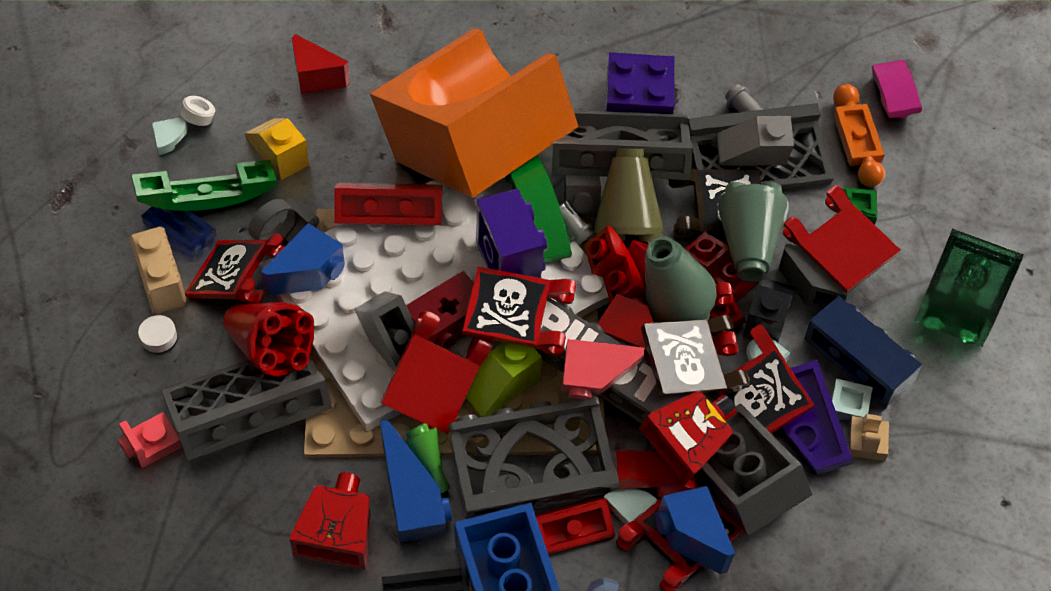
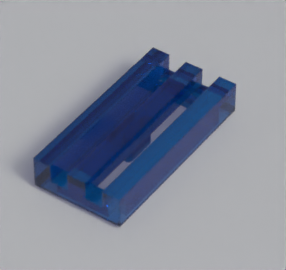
[141,206,217,258]

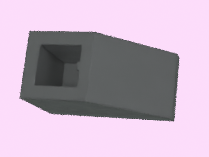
[779,243,848,309]

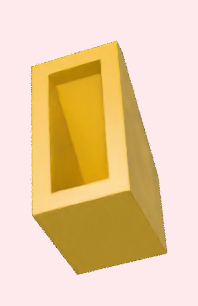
[245,118,309,181]

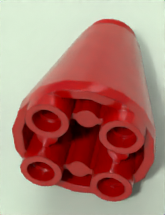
[223,302,314,376]

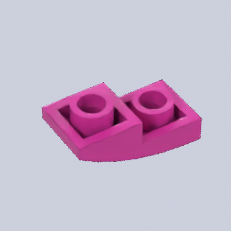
[872,60,922,118]

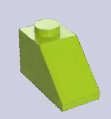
[464,342,542,417]

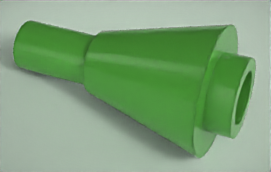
[405,423,451,494]

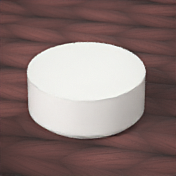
[179,96,215,126]
[138,315,177,353]

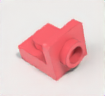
[118,412,182,469]

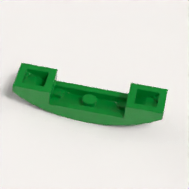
[505,155,572,263]
[132,160,277,211]

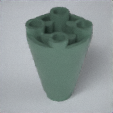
[718,182,789,283]
[645,237,717,323]

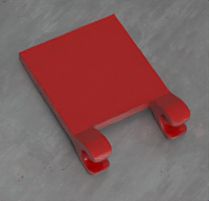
[783,185,901,293]
[380,310,492,434]

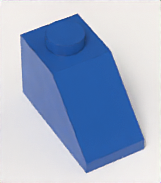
[261,223,345,295]
[655,486,735,574]

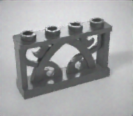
[552,110,693,180]
[448,397,620,520]

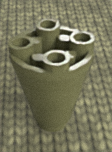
[594,148,663,242]

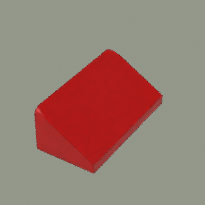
[535,496,616,554]

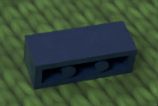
[804,296,922,408]

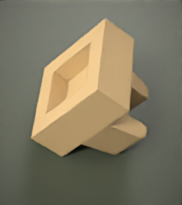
[848,414,889,461]

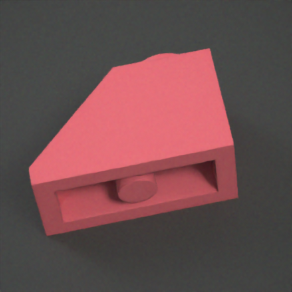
[561,339,644,400]

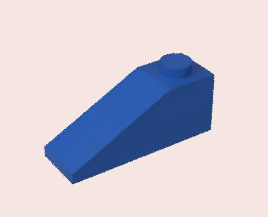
[380,420,452,543]

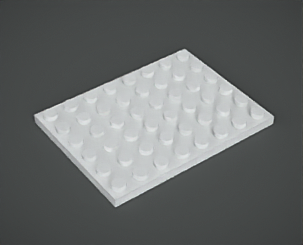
[259,177,610,432]

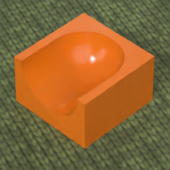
[369,28,578,198]

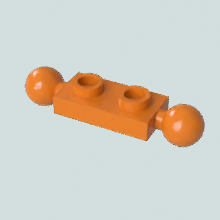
[833,84,885,187]

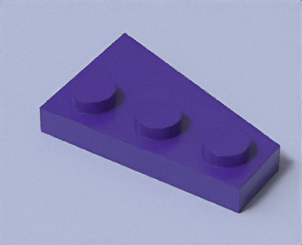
[780,360,853,475]

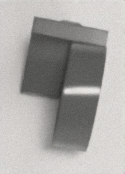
[248,197,320,243]

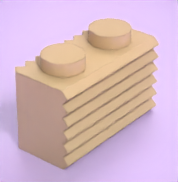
[129,227,187,314]

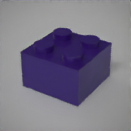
[605,52,675,114]
[476,188,547,278]

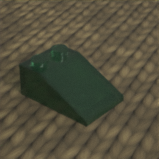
[914,229,1024,347]

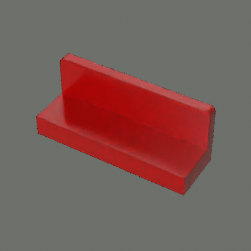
[334,183,443,225]

